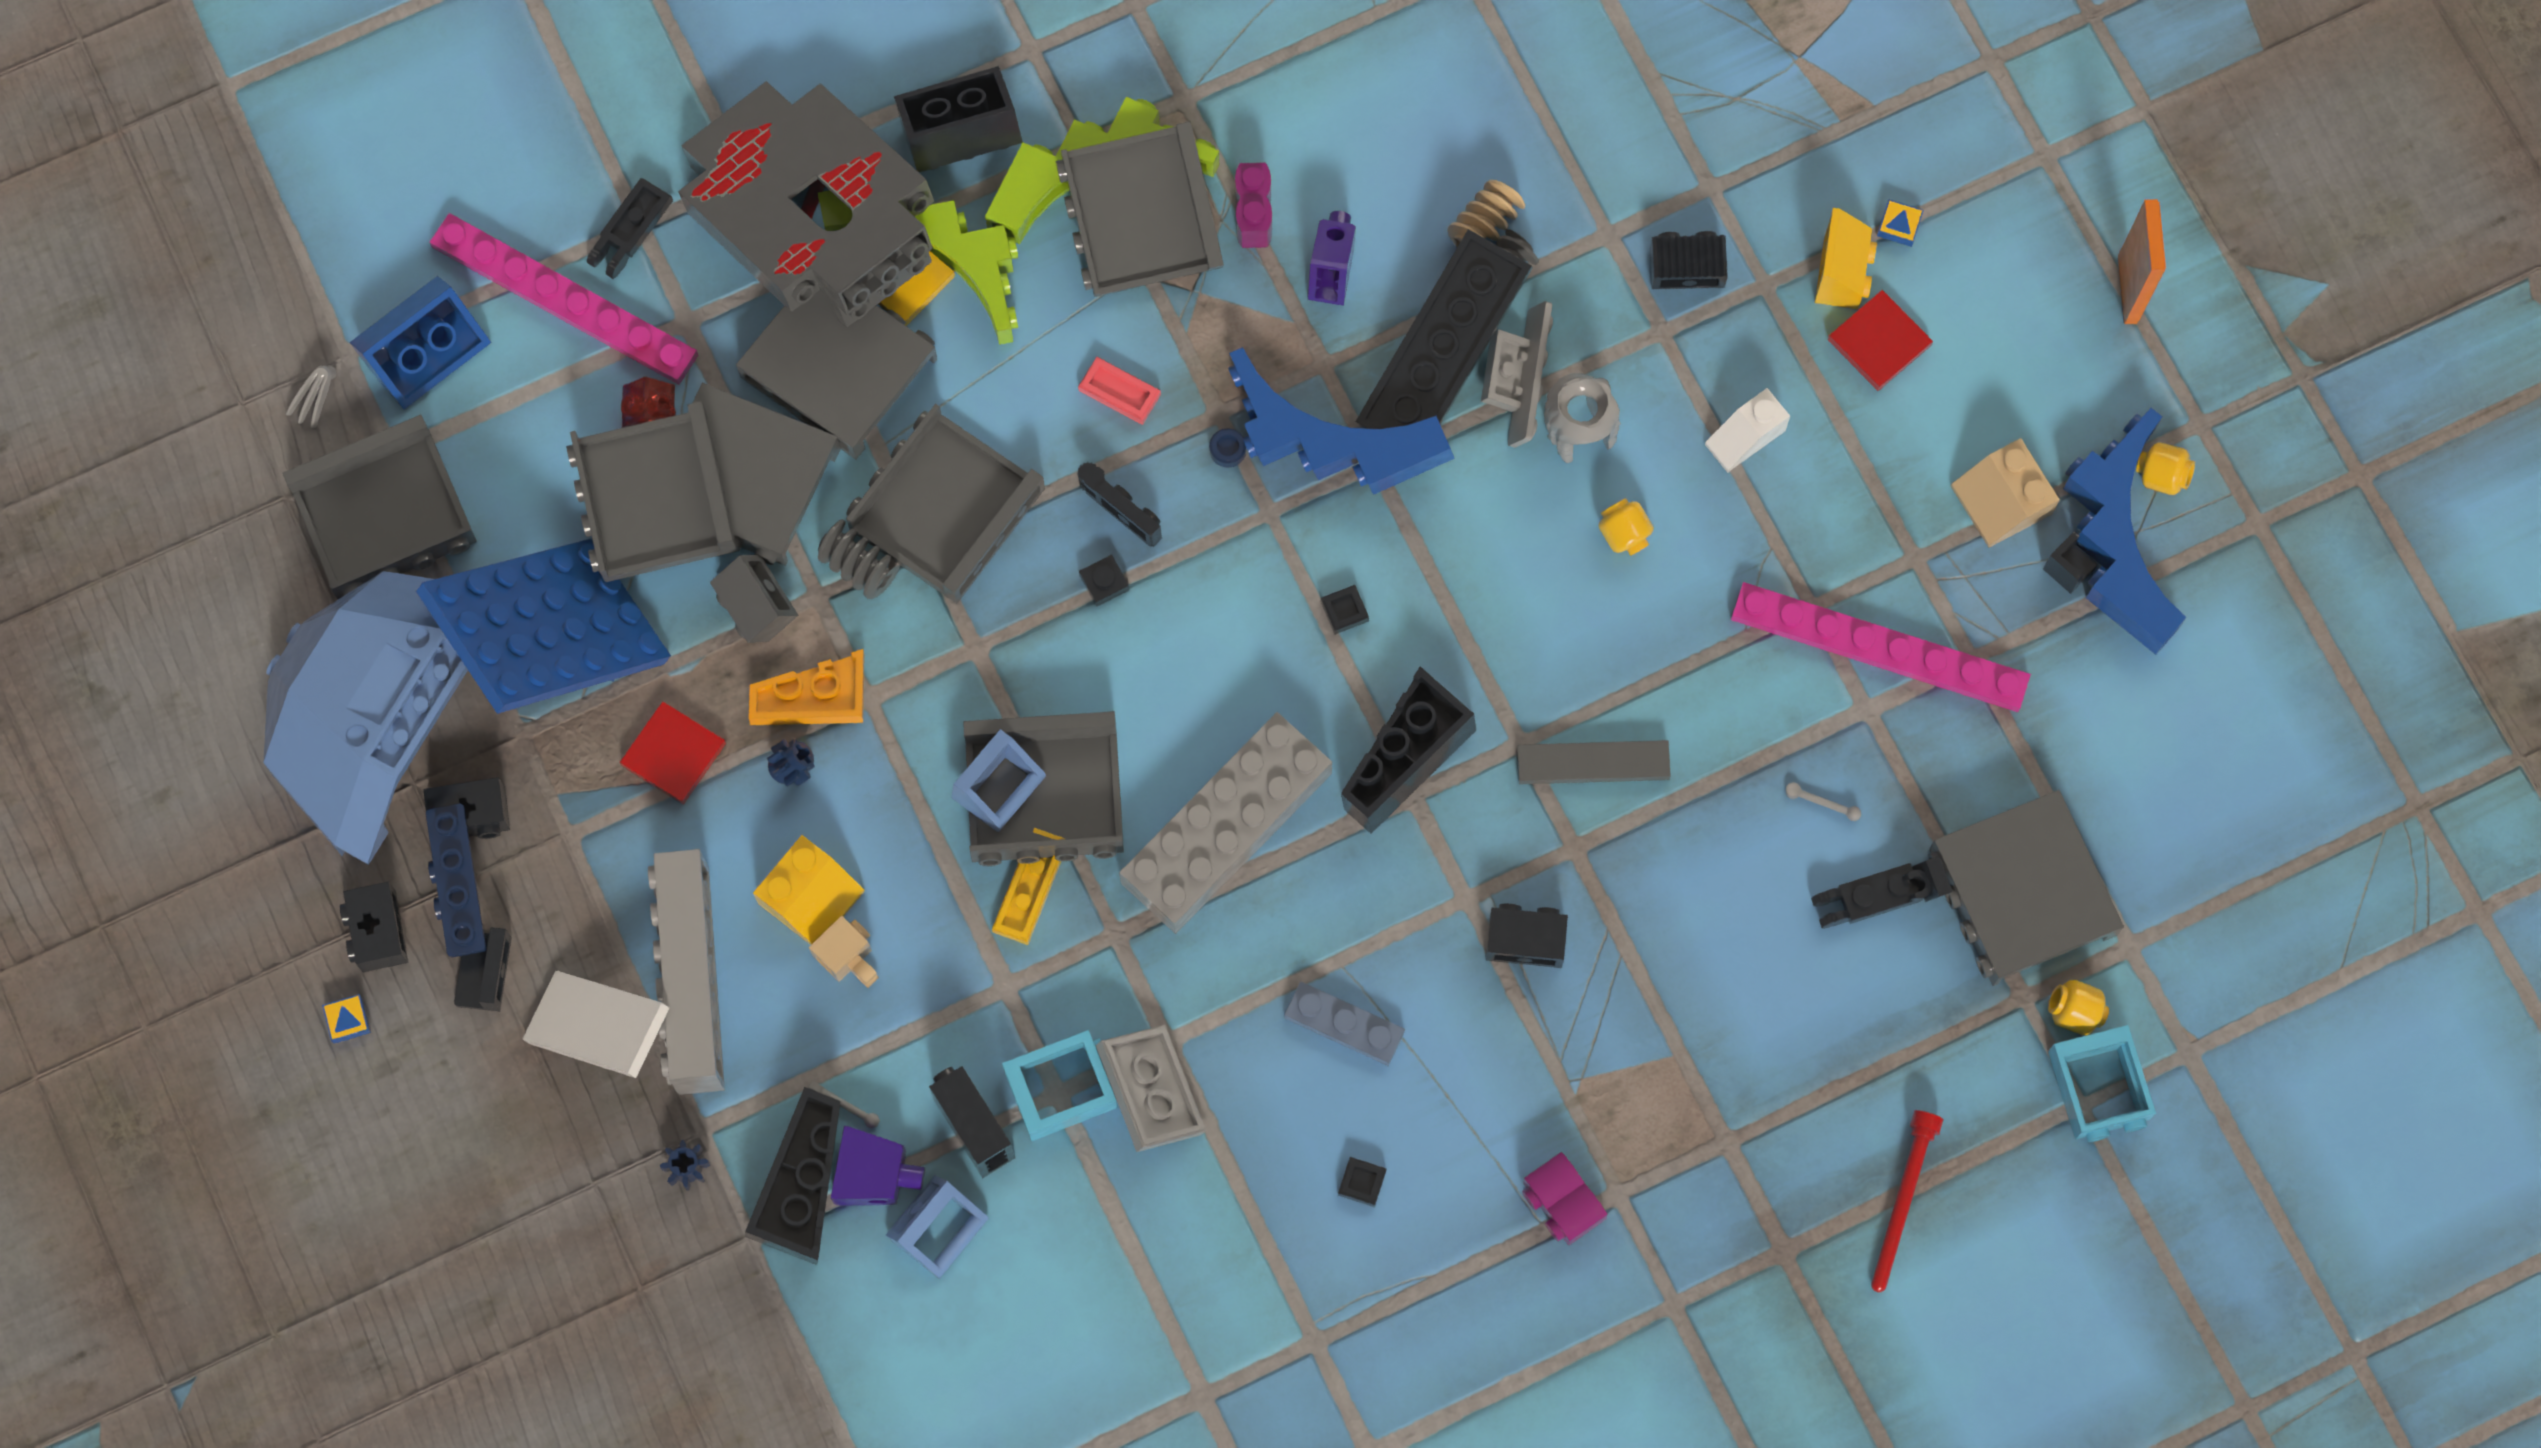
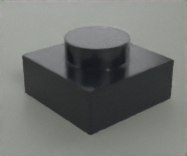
[1079,554,1129,607]

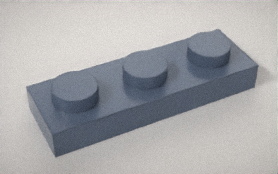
[1284,981,1405,1066]

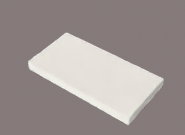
[523,971,669,1078]

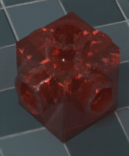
[621,376,676,428]

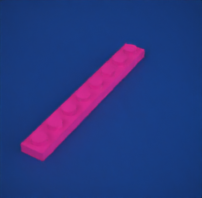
[430,213,699,385]
[1731,582,2031,712]

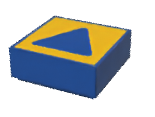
[1877,199,1924,247]
[322,994,371,1044]

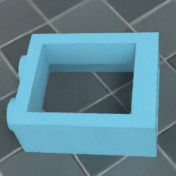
[2048,1025,2156,1142]
[1002,1030,1118,1141]

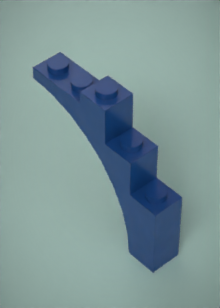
[1228,347,1455,495]
[2063,408,2186,655]

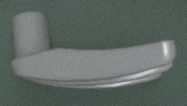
[286,365,336,429]

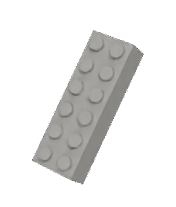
[1119,712,1332,934]
[648,849,725,1095]

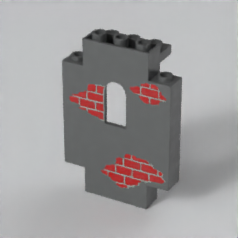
[678,81,935,328]

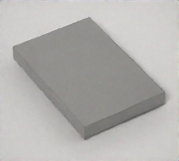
[1096,1025,1206,1152]

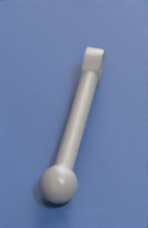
[1786,782,1861,821]
[808,1081,880,1128]

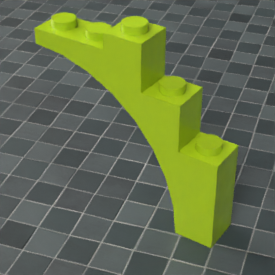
[985,97,1220,244]
[818,190,1018,345]

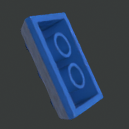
[349,276,492,409]

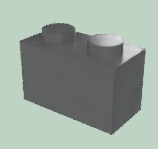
[710,555,799,643]

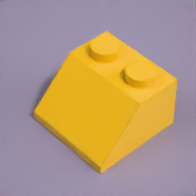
[1815,208,1877,310]
[753,835,865,945]

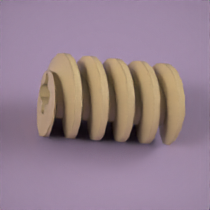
[1447,180,1525,247]

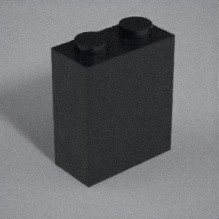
[929,1066,1015,1179]

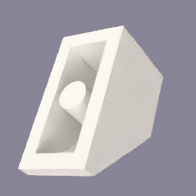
[1705,388,1790,473]

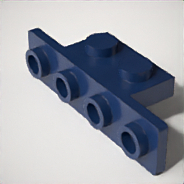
[426,804,486,958]

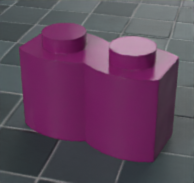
[1235,162,1272,248]
[1522,1152,1608,1245]

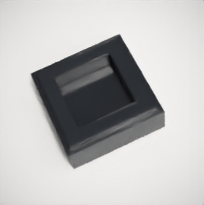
[1320,585,1369,635]
[1338,1157,1387,1207]

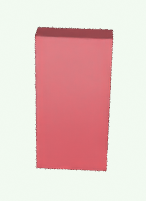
[1078,357,1161,425]

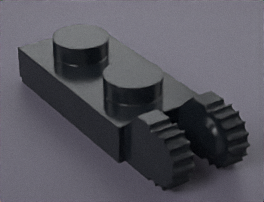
[586,178,673,279]
[1077,462,1162,547]
[1811,863,1923,929]

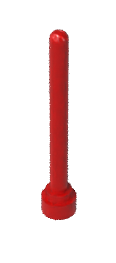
[1871,1110,1944,1293]

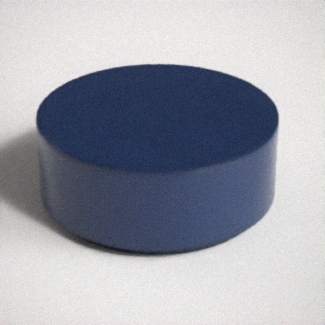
[1209,428,1246,468]

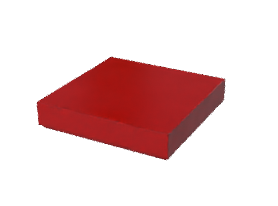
[1828,290,1933,391]
[620,701,726,805]

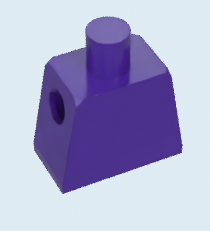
[1308,211,1356,306]
[831,1126,925,1206]

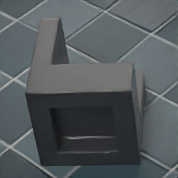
[2043,531,2098,594]

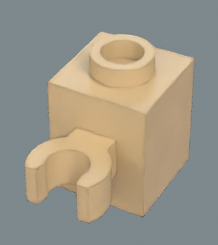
[809,916,879,988]

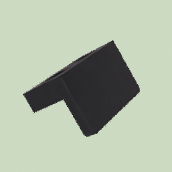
[454,927,512,1012]

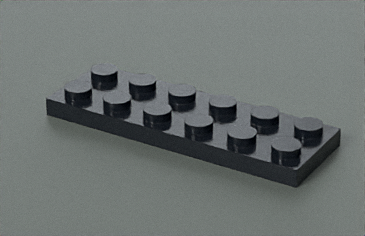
[1355,229,1533,429]

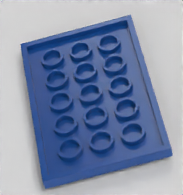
[416,538,671,714]

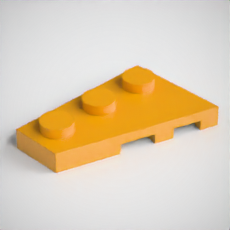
[749,649,865,725]

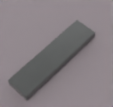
[1517,740,1671,785]

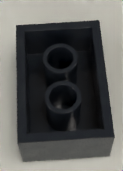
[894,66,1023,173]

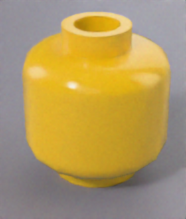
[2136,442,2195,495]
[1598,498,1654,556]
[2048,980,2109,1035]

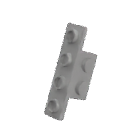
[1481,301,1553,448]

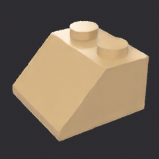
[1951,438,2060,548]

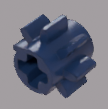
[767,739,815,787]
[660,1140,710,1191]

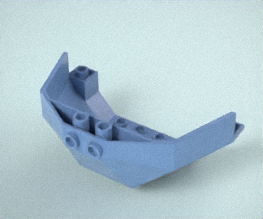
[263,571,468,865]

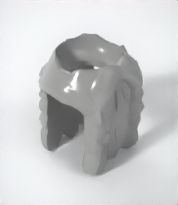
[1544,373,1621,463]

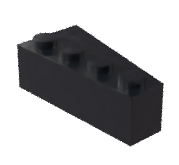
[1341,666,1476,834]
[745,1087,841,1265]

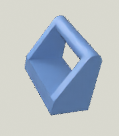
[951,729,1046,832]
[885,1175,989,1279]

